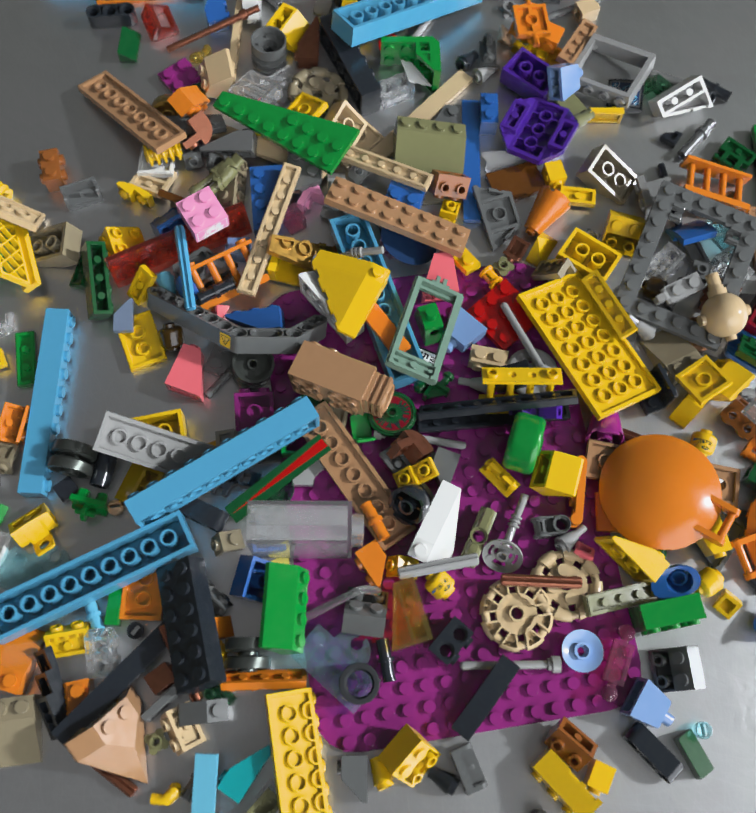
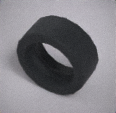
[339,662,380,705]

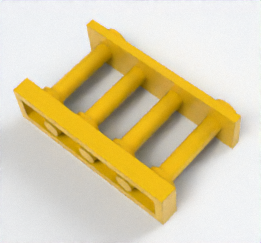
[479,367,563,414]

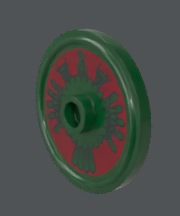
[368,391,416,437]

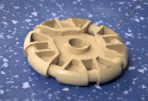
[530,548,603,622]
[479,580,553,652]

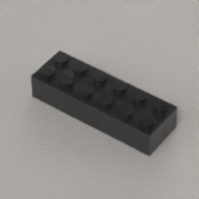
[318,13,382,117]
[156,555,227,695]

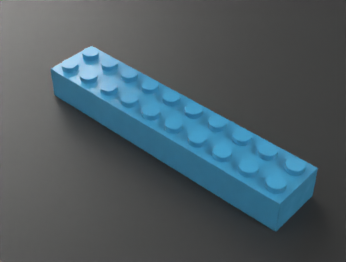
[331,0,483,47]
[329,214,424,390]
[124,396,320,527]
[0,510,199,645]

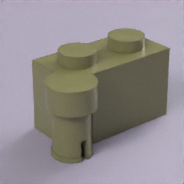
[553,93,595,129]

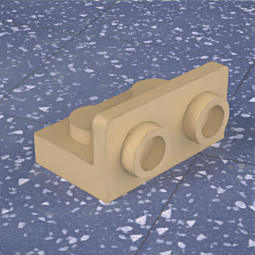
[467,344,509,371]
[160,700,206,756]

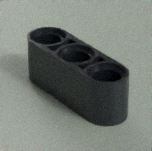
[85,3,138,29]
[174,498,230,533]
[623,721,684,784]

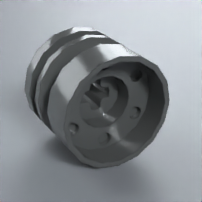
[251,26,287,74]

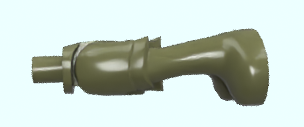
[188,152,245,195]

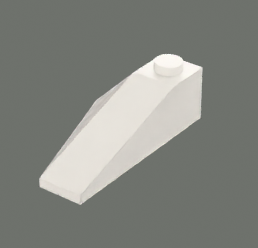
[407,480,461,563]

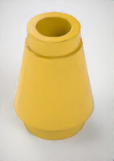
[369,756,394,791]

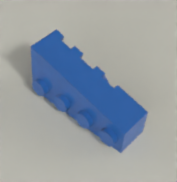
[249,165,283,238]

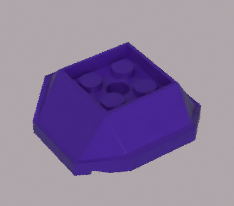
[499,97,579,166]

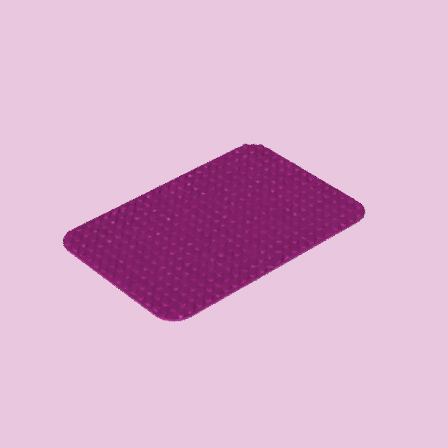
[270,263,641,752]

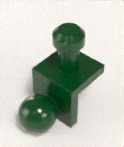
[413,371,454,402]

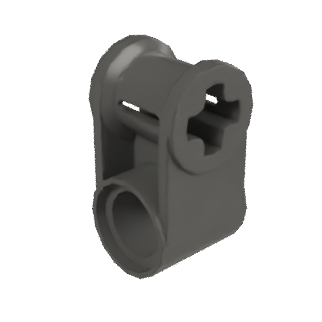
[530,515,571,540]

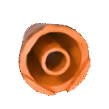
[524,185,571,237]

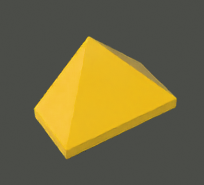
[525,233,558,267]

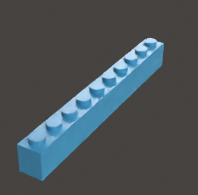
[17,308,76,498]

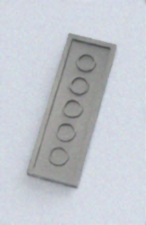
[93,410,217,473]

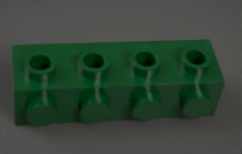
[81,241,114,320]

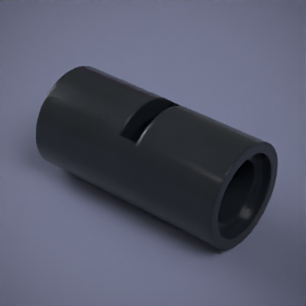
[89,452,118,489]

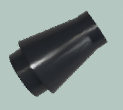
[455,50,479,72]
[427,766,461,796]

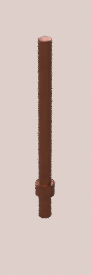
[166,4,260,53]

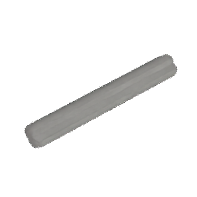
[398,553,479,580]

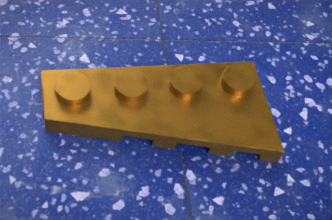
[266,234,339,271]

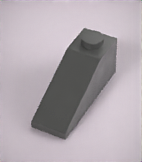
[200,129,258,158]

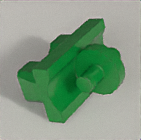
[69,488,109,522]

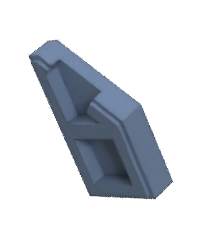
[113,298,134,334]

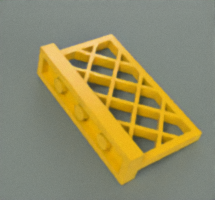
[0,218,41,293]

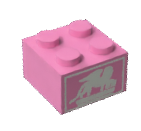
[175,186,230,243]

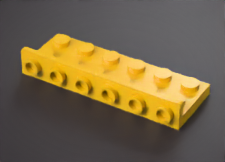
[264,687,332,813]

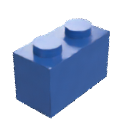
[479,93,499,135]

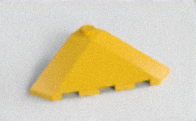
[311,249,390,340]

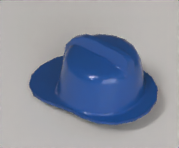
[651,564,701,600]

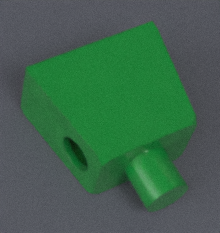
[414,303,444,346]

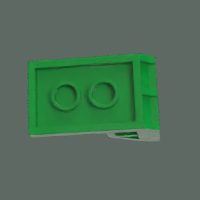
[380,36,441,93]

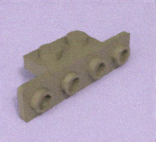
[217,156,248,224]

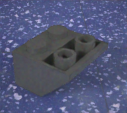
[341,587,389,638]
[648,645,706,693]

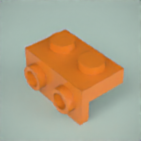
[0,402,30,445]

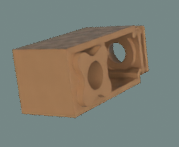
[288,340,395,418]

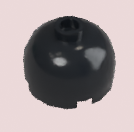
[388,484,430,526]

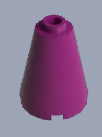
[585,412,625,445]

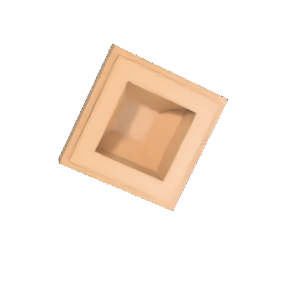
[497,24,513,47]

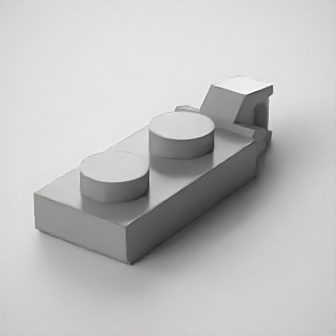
[653,272,706,306]

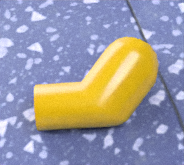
[150,782,181,806]

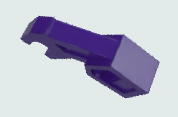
[509,406,562,419]

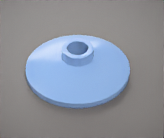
[561,629,604,673]

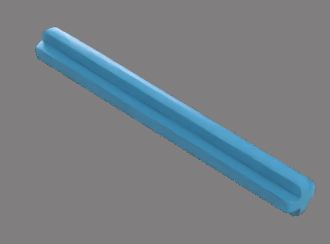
[174,225,196,311]

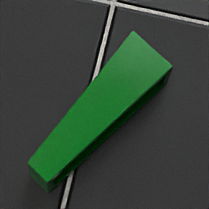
[104,588,123,627]

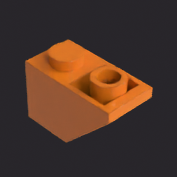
[354,539,387,589]

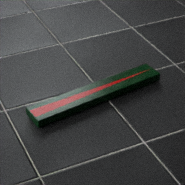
[224,434,332,523]

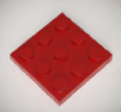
[467,279,534,350]

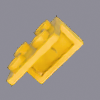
[98,227,149,270]
[265,256,309,287]

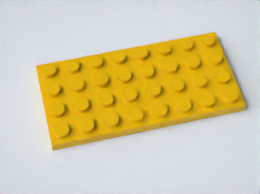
[516,271,662,421]

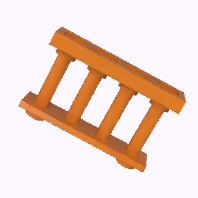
[679,154,752,213]
[190,238,270,310]

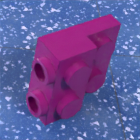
[234,387,275,432]

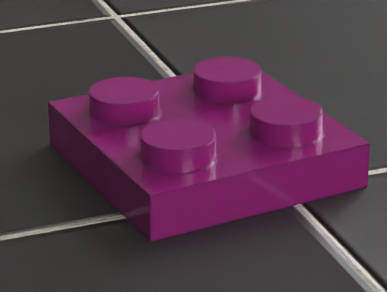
[157,57,201,94]

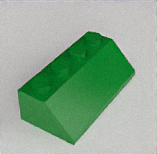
[259,562,310,655]

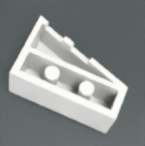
[648,75,713,118]

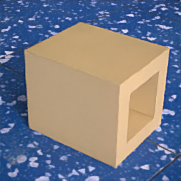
[572,0,600,25]

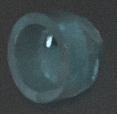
[694,721,713,739]

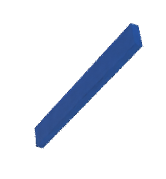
[461,100,481,223]

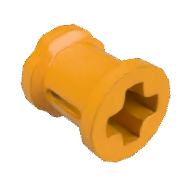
[479,265,503,290]

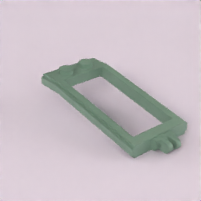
[385,275,464,385]

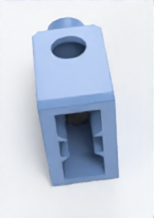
[547,63,583,101]
[446,307,487,353]
[619,677,674,729]

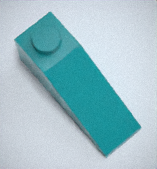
[217,744,271,804]

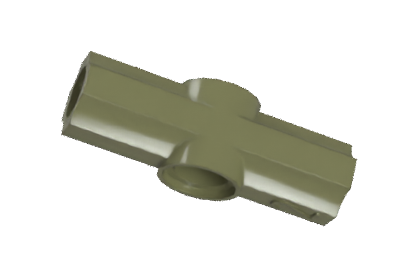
[460,506,497,569]

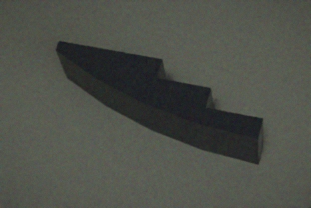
[33,645,66,741]
[451,654,520,741]

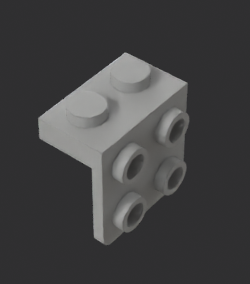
[633,175,673,217]

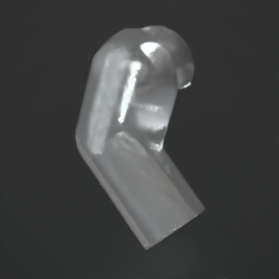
[0,312,15,337]

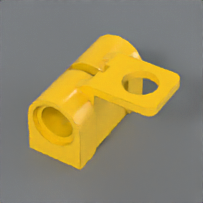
[8,502,59,557]

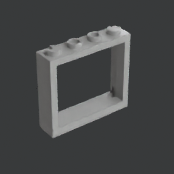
[575,33,656,110]

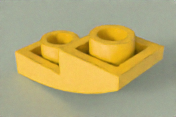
[116,181,155,209]
[439,199,461,223]
[392,457,439,487]

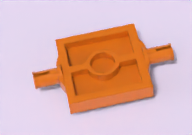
[511,0,552,48]

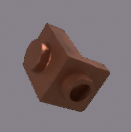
[503,235,531,264]

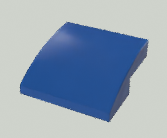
[665,220,717,246]

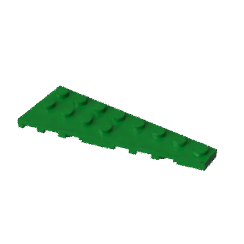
[213,91,360,175]

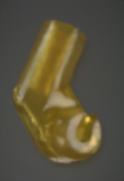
[189,44,212,64]

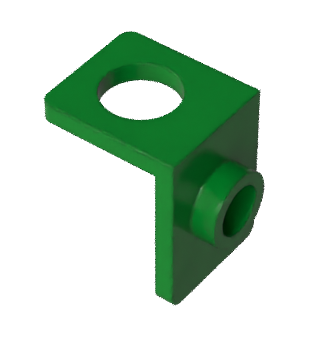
[350,413,376,443]

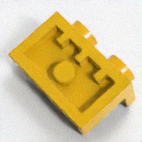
[43,620,93,658]

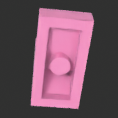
[297,185,324,214]

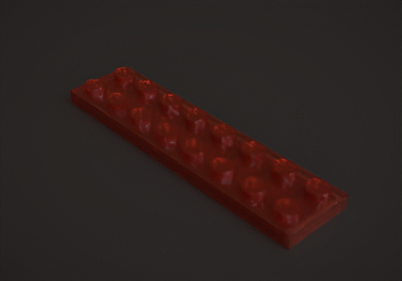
[104,201,252,289]

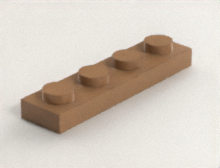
[556,18,598,64]

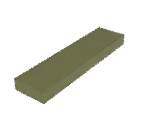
[582,582,658,617]

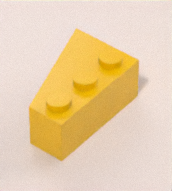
[529,748,603,813]

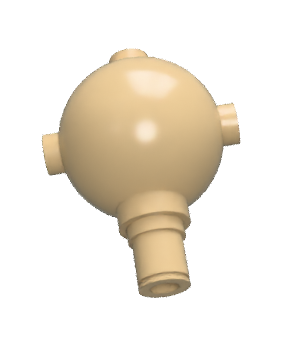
[697,272,751,342]

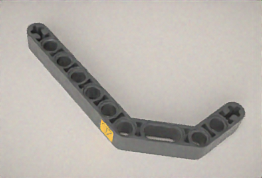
[147,286,327,354]

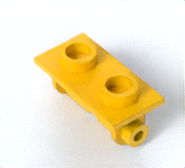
[479,457,520,498]

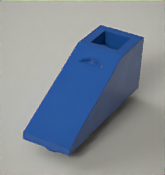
[204,0,231,34]
[225,305,285,328]

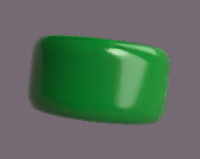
[502,412,546,474]

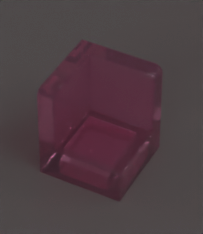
[282,203,307,235]

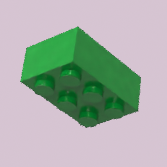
[628,593,707,636]

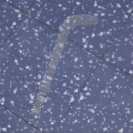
[306,585,382,621]

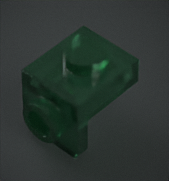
[644,73,672,95]

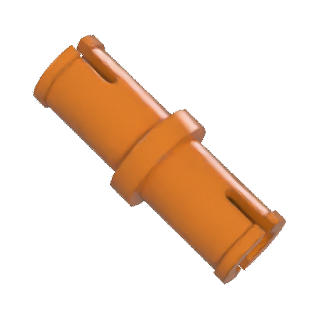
[360,500,391,542]

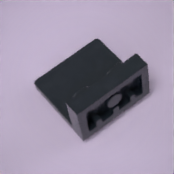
[639,363,678,416]

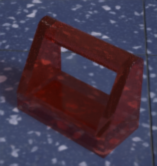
[141,3,180,42]

